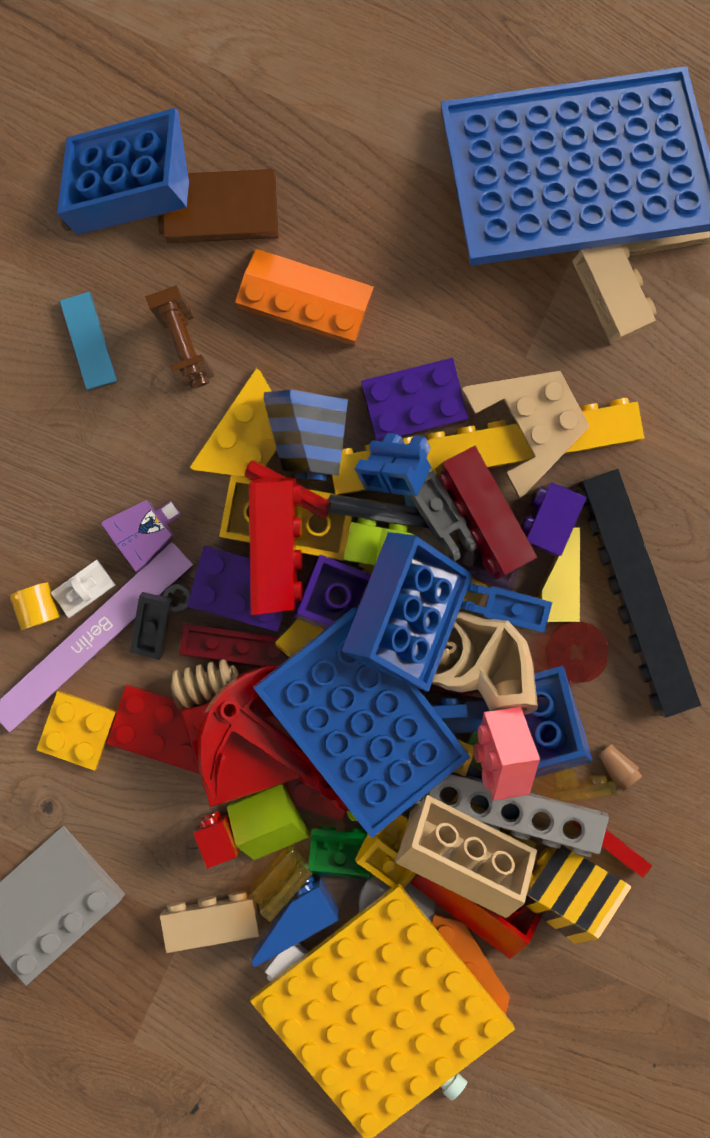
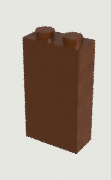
[158,169,279,243]

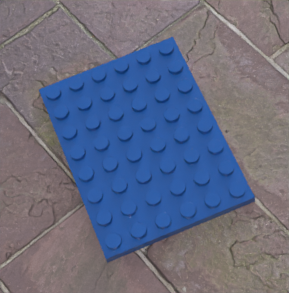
[441,66,710,266]

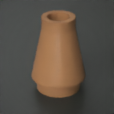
[597,744,642,791]

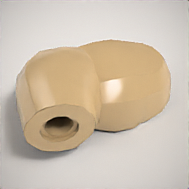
[432,612,538,715]

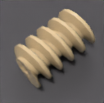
[171,659,239,710]

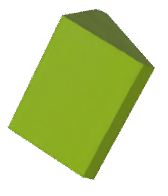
[227,784,310,860]

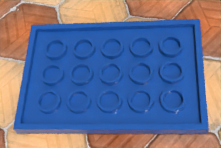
[253,607,471,838]

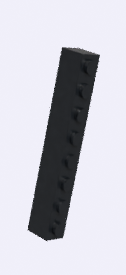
[577,469,701,718]

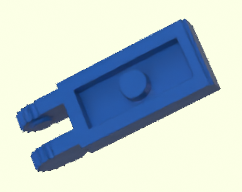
[460,583,553,633]

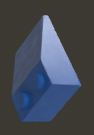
[524,666,593,778]
[251,875,339,968]

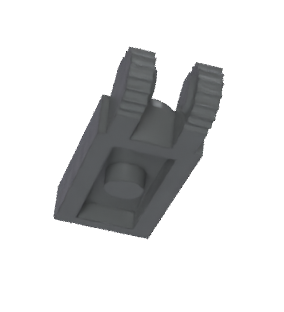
[409,470,477,561]

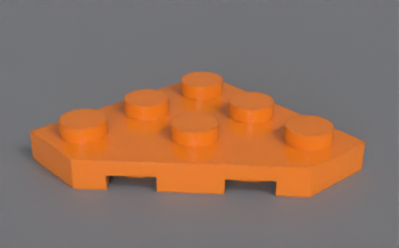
[431,913,510,1015]

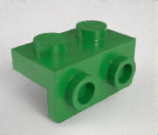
[308,826,370,880]

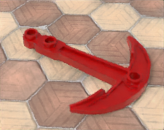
[197,665,350,811]

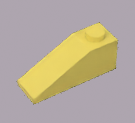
[534,528,580,622]

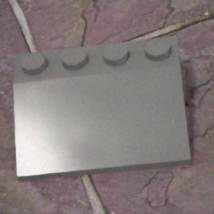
[0,825,125,986]

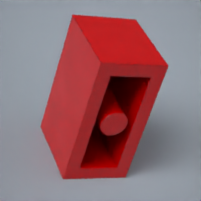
[193,811,240,869]

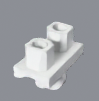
[51,560,116,618]

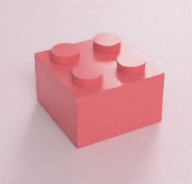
[473,707,540,801]

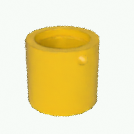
[9,582,60,631]

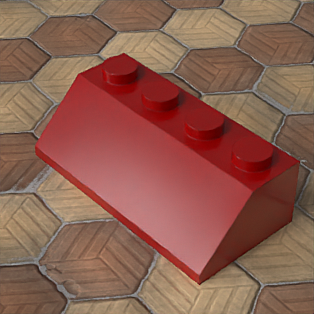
[249,478,303,615]
[411,874,541,959]

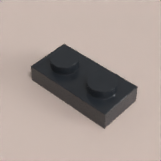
[130,592,173,660]

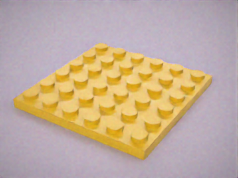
[250,883,515,1138]

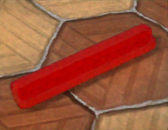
[244,460,329,519]

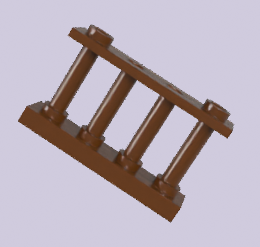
[145,285,214,389]

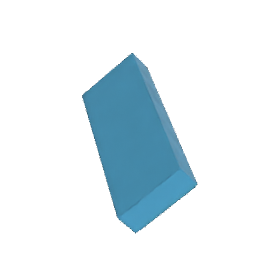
[60,292,118,391]

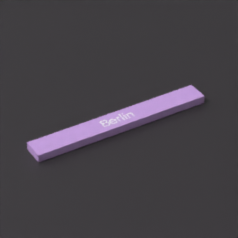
[0,542,194,733]

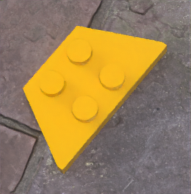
[190,368,277,477]

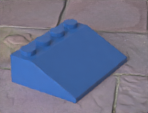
[57,108,189,235]
[342,532,473,692]

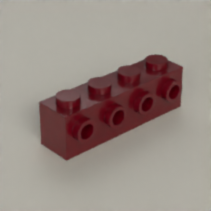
[435,445,537,580]

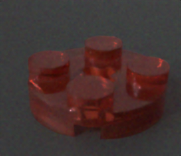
[545,621,609,683]

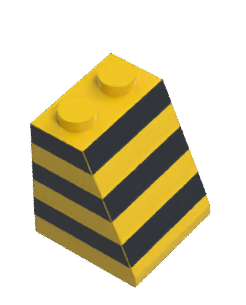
[524,845,631,944]

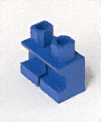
[355,433,431,496]

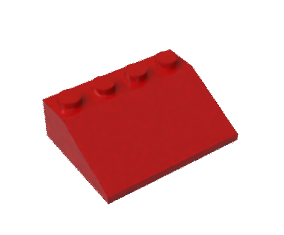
[182,696,304,807]

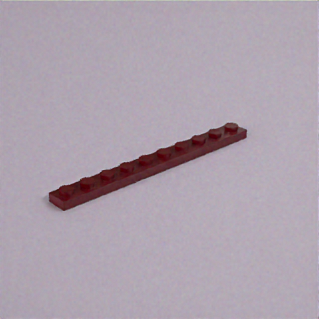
[179,623,484,700]

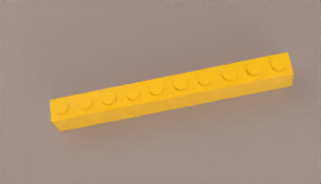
[332,398,645,495]

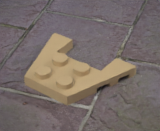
[462,371,590,498]

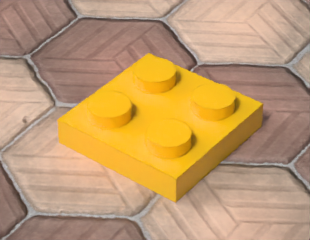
[36,691,117,771]

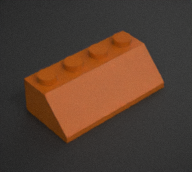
[235,249,374,346]

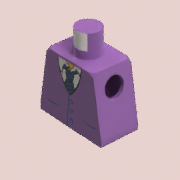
[101,500,181,571]

